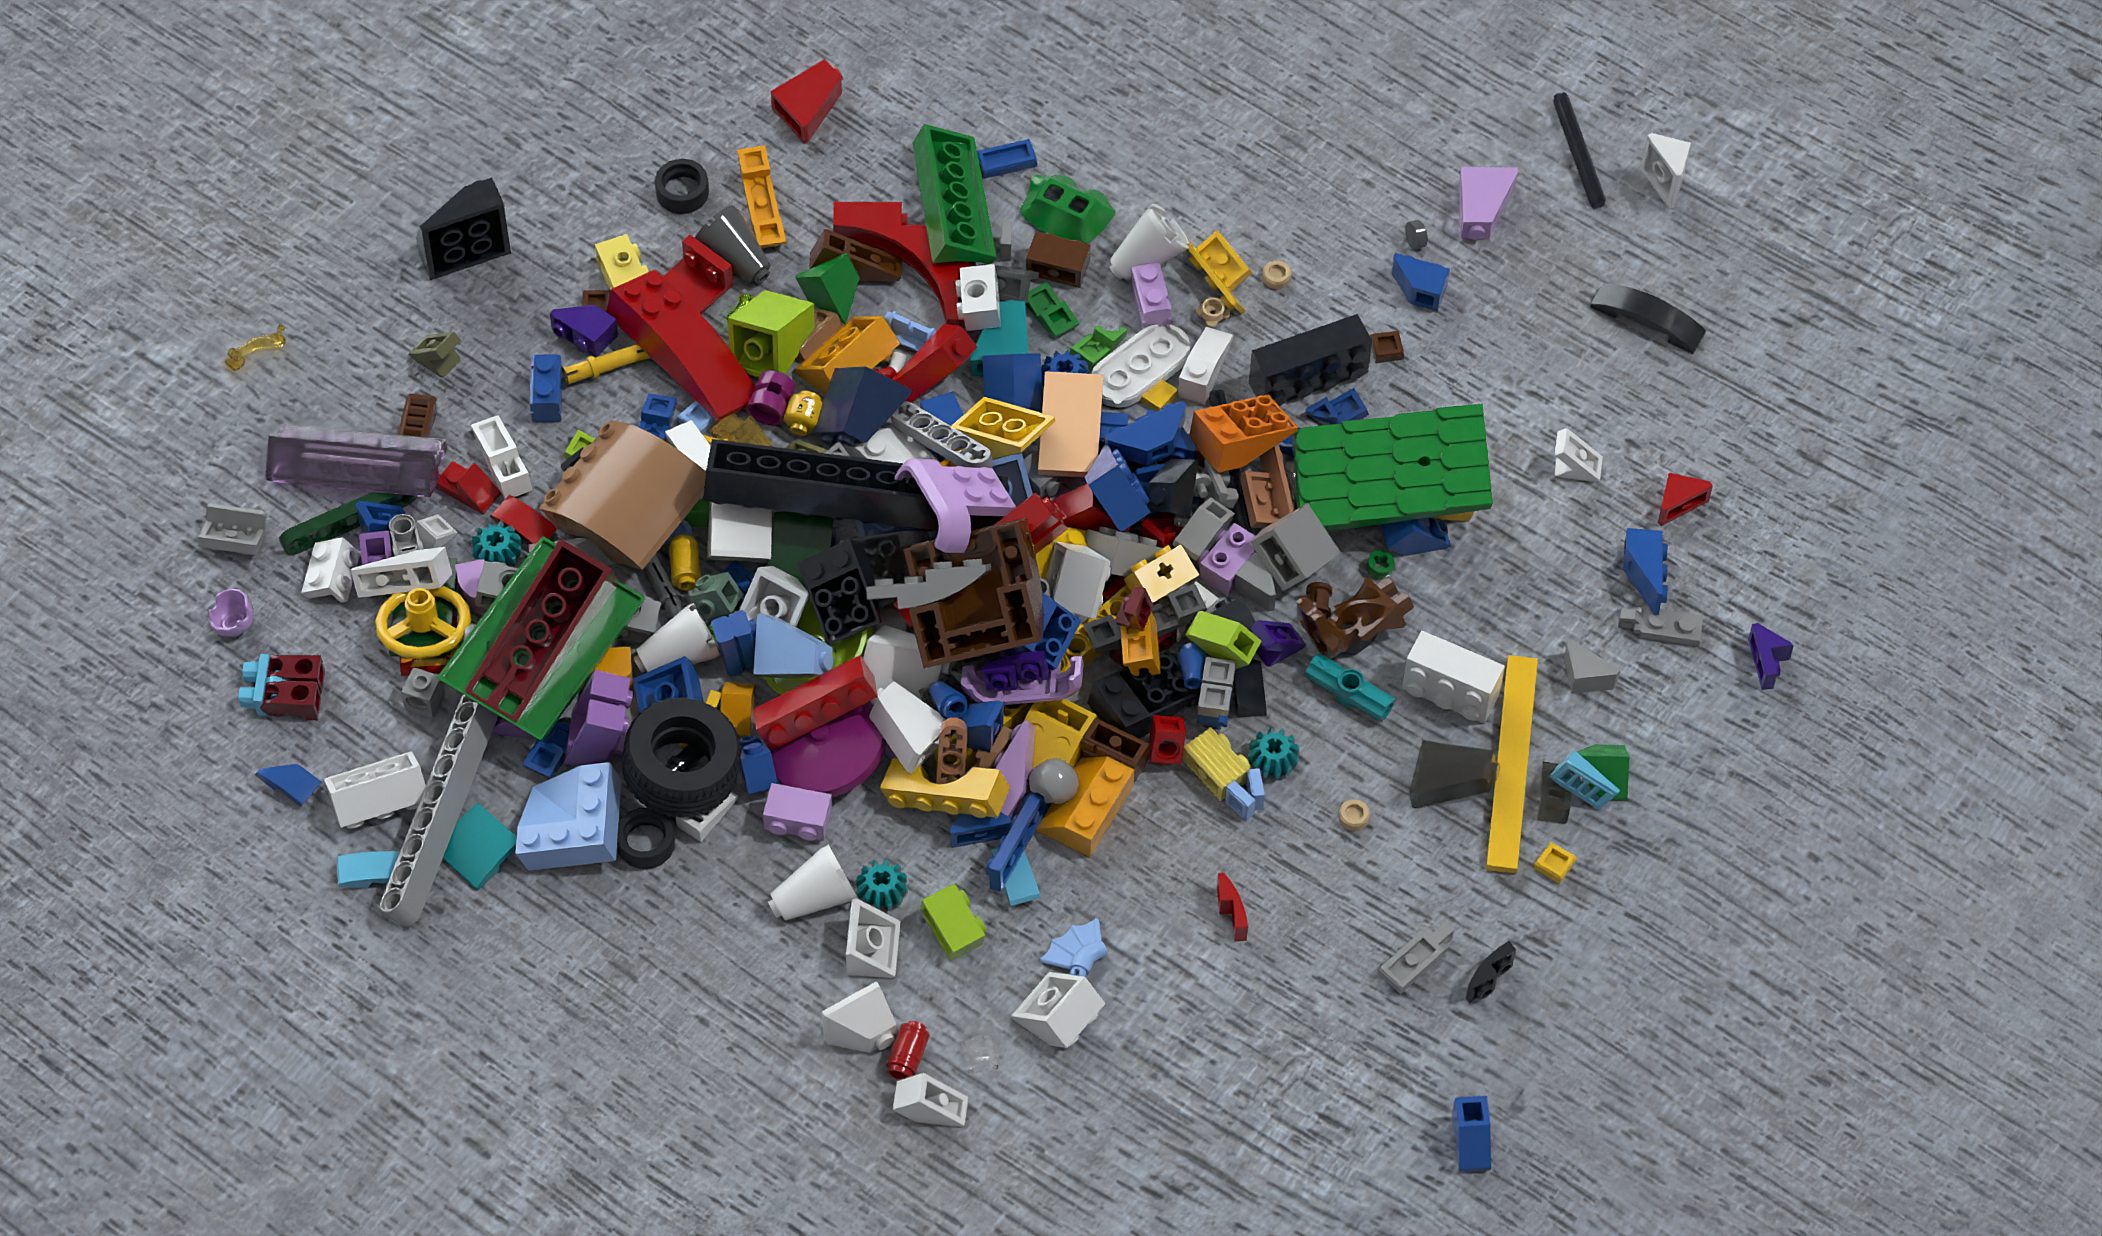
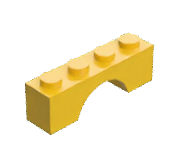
[880,758,1010,818]

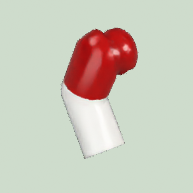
[874,352,907,379]

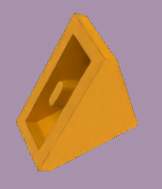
[721,682,756,738]

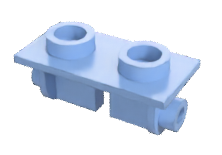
[884,311,936,352]

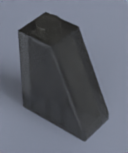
[1409,740,1500,808]

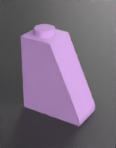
[1459,167,1518,240]

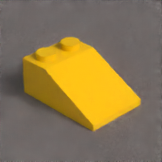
[951,397,1056,460]

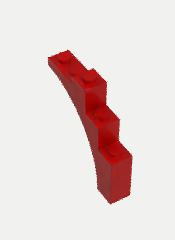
[833,202,976,325]

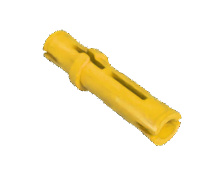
[562,344,650,385]

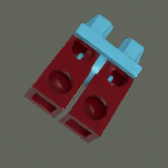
[238,654,325,720]

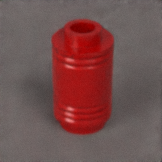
[886,1020,930,1080]

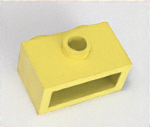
[595,234,649,290]

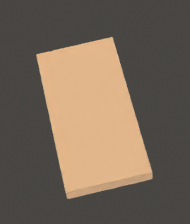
[1038,371,1103,478]

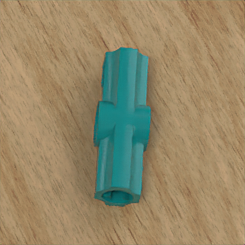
[1305,654,1395,722]

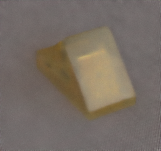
[711,414,773,447]

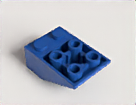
[1085,444,1150,532]

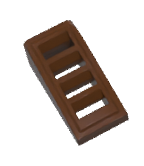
[396,393,437,452]

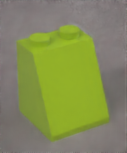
[728,290,815,377]

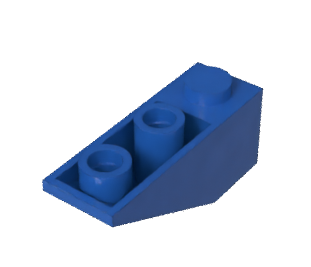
[1623,528,1668,615]

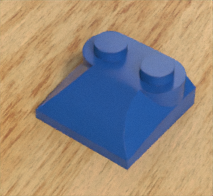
[633,656,704,713]

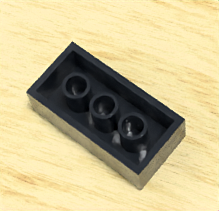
[1249,314,1372,406]

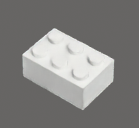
[1402,630,1505,724]

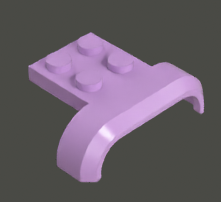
[894,458,1016,553]
[961,650,1083,705]

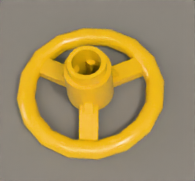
[375,586,471,659]

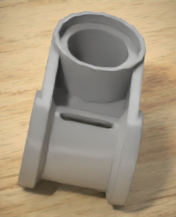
[389,514,424,556]

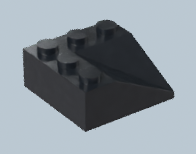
[416,177,511,280]

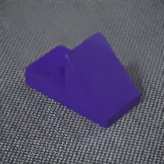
[1250,620,1306,667]
[1748,623,1794,690]

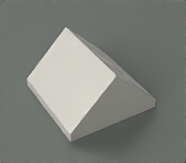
[1640,133,1691,209]
[846,898,901,978]

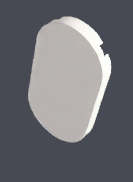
[1091,324,1190,407]

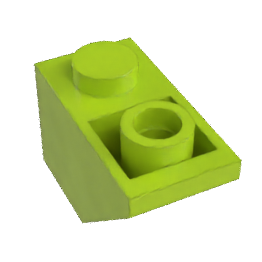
[1185,611,1261,669]

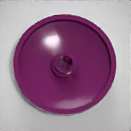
[767,701,886,797]

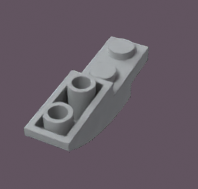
[866,559,991,609]

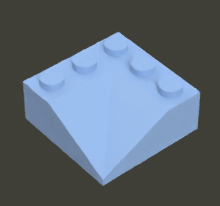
[515,762,622,871]

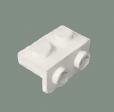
[301,537,360,603]

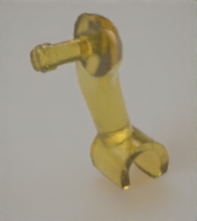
[225,325,286,371]

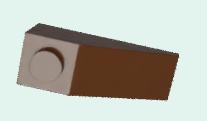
[809,229,902,281]

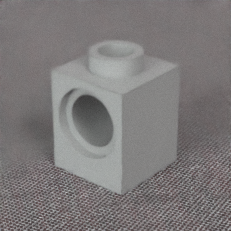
[401,667,445,719]

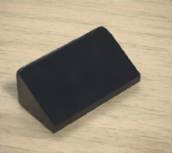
[1233,659,1267,717]

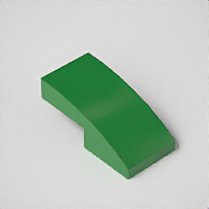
[1025,282,1079,338]

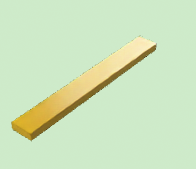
[1486,655,1538,874]

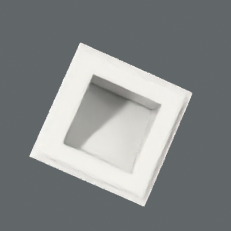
[416,514,457,549]

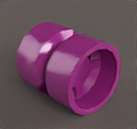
[747,370,796,426]

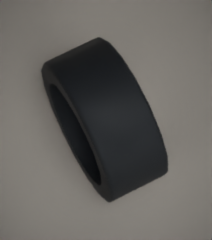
[655,158,709,214]
[617,808,675,869]

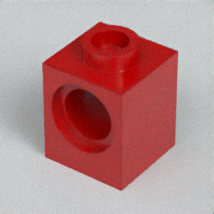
[1148,715,1186,765]

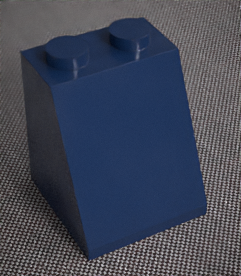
[812,366,912,446]

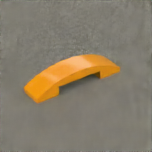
[737,145,786,248]

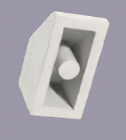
[893,1073,968,1127]

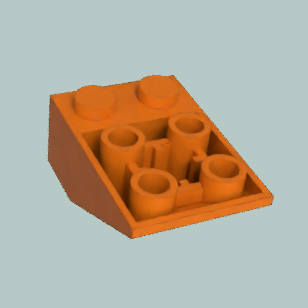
[1189,394,1298,473]

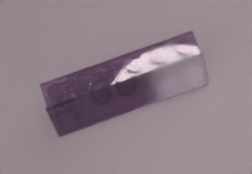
[265,424,448,498]

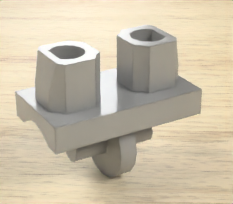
[1193,459,1239,509]

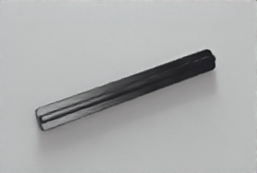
[1553,92,1606,209]

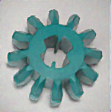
[471,521,522,566]
[1248,727,1300,780]
[856,858,908,912]

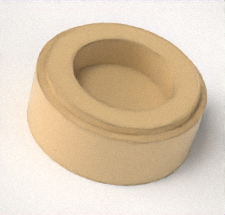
[1262,261,1291,290]
[1339,799,1370,831]

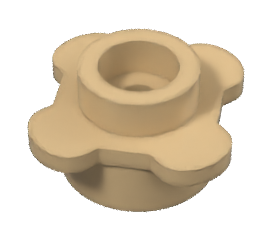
[1196,297,1230,327]

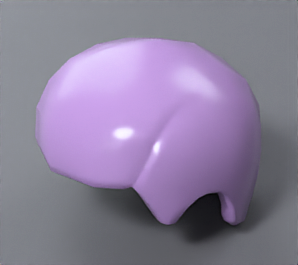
[208,589,254,637]

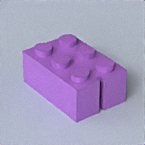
[564,670,633,767]

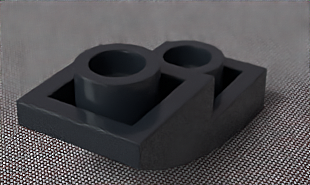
[1466,941,1516,1003]

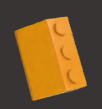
[794,316,901,396]
[1036,756,1135,857]

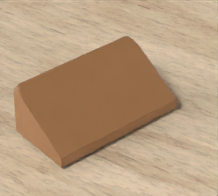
[796,309,843,362]

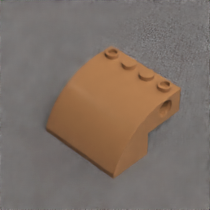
[539,420,706,570]

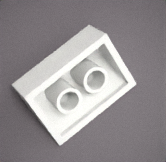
[324,751,426,829]

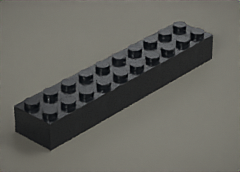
[703,439,1008,531]

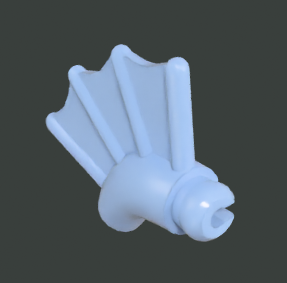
[1040,918,1107,977]

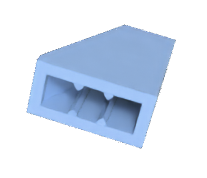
[753,614,834,678]

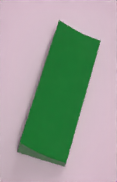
[912,124,996,264]

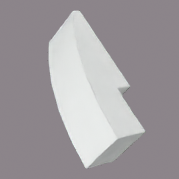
[471,415,533,499]

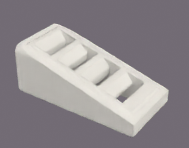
[676,792,738,842]

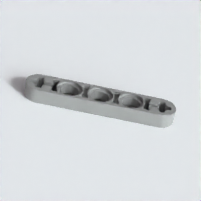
[891,402,993,468]

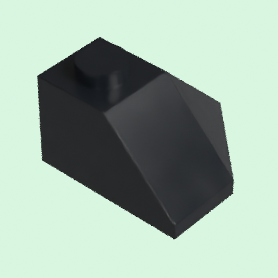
[1143,459,1198,519]

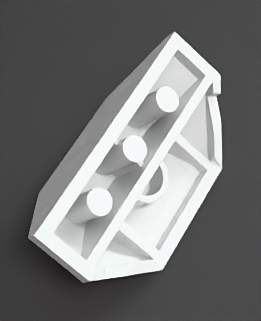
[842,425,939,463]

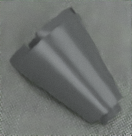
[695,205,771,284]

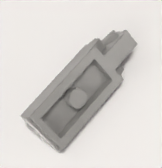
[1618,607,1703,647]
[1378,922,1455,994]

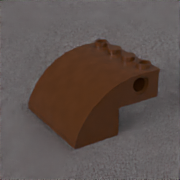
[904,518,1044,668]

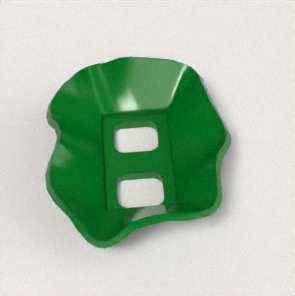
[1020,175,1115,244]

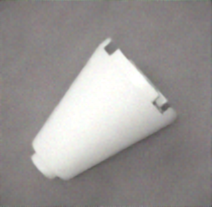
[1110,204,1189,280]
[633,603,721,673]
[768,845,858,921]

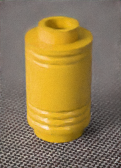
[669,534,701,591]

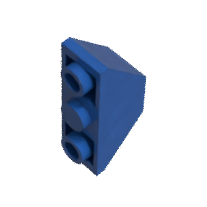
[1105,401,1186,466]

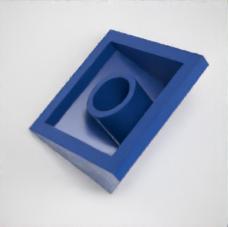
[982,353,1043,412]

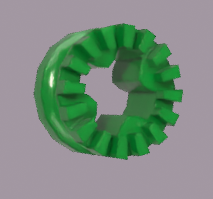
[1366,550,1394,580]

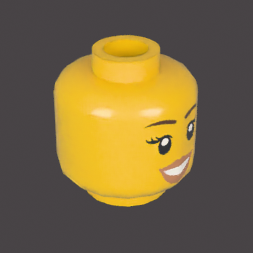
[783,390,823,436]

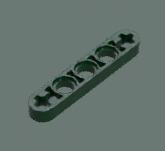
[279,479,418,555]

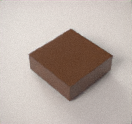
[582,290,611,312]
[1370,330,1404,363]

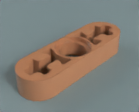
[936,718,968,784]

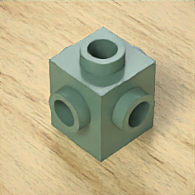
[689,572,743,620]

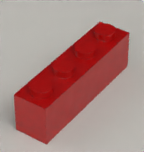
[753,655,878,751]

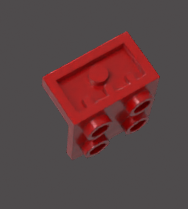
[663,234,733,314]

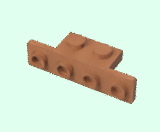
[1240,444,1295,529]

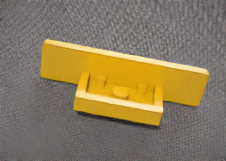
[1185,230,1253,314]

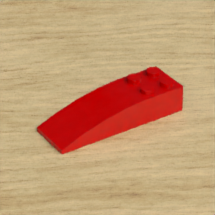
[606,269,755,421]

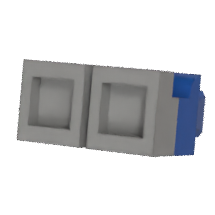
[1197,657,1236,730]

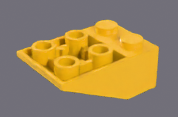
[1023,698,1097,792]

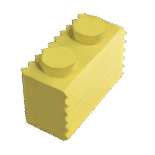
[1182,728,1250,801]

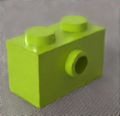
[919,883,986,961]

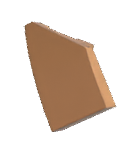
[974,726,1013,769]

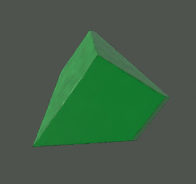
[795,253,860,325]
[1577,744,1630,801]

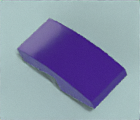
[981,651,1049,691]

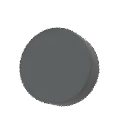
[1405,220,1428,250]

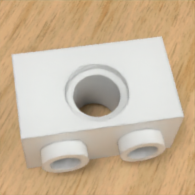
[956,264,1001,331]

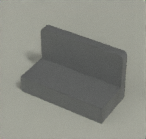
[976,264,1039,303]

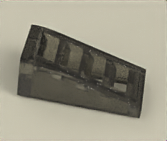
[1537,761,1573,824]

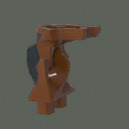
[1296,577,1414,660]

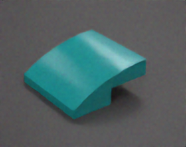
[442,803,517,891]

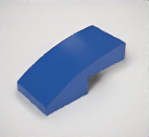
[639,393,677,442]
[523,720,570,779]

